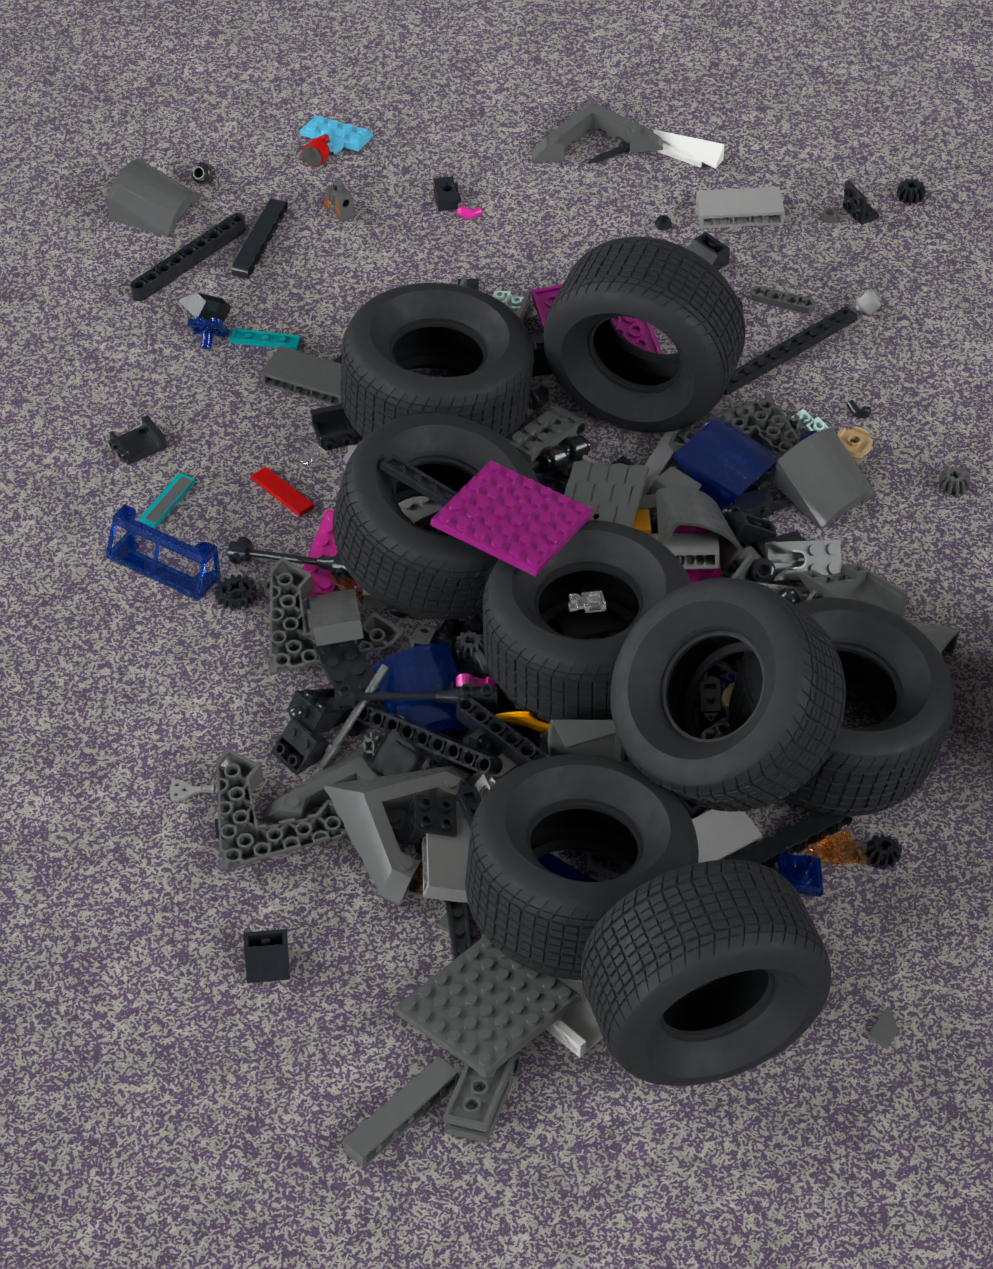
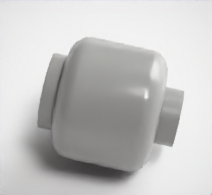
[855,289,882,315]

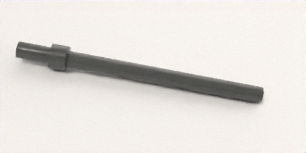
[318,664,389,769]

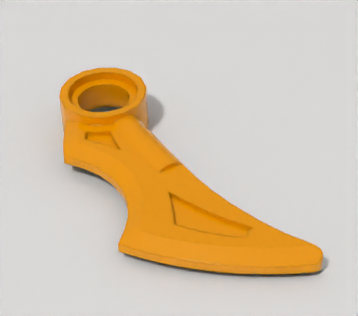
[495,711,549,732]

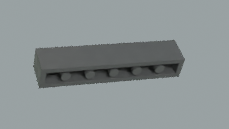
[343,1056,459,1168]

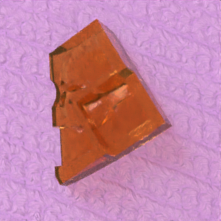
[810,829,868,865]

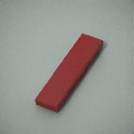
[252,466,314,517]

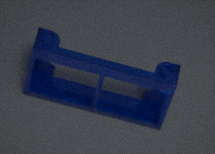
[106,504,221,601]

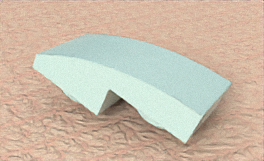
[492,291,524,309]
[791,409,829,436]

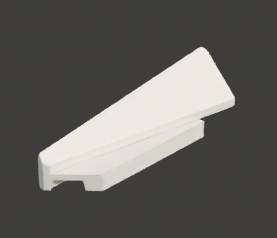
[653,130,724,169]

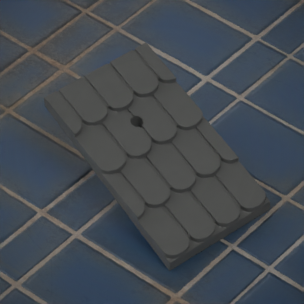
[564,461,649,528]

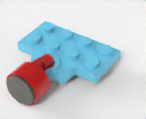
[300,115,373,167]

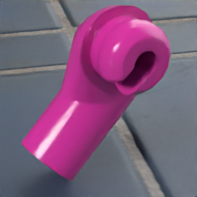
[457,206,483,220]

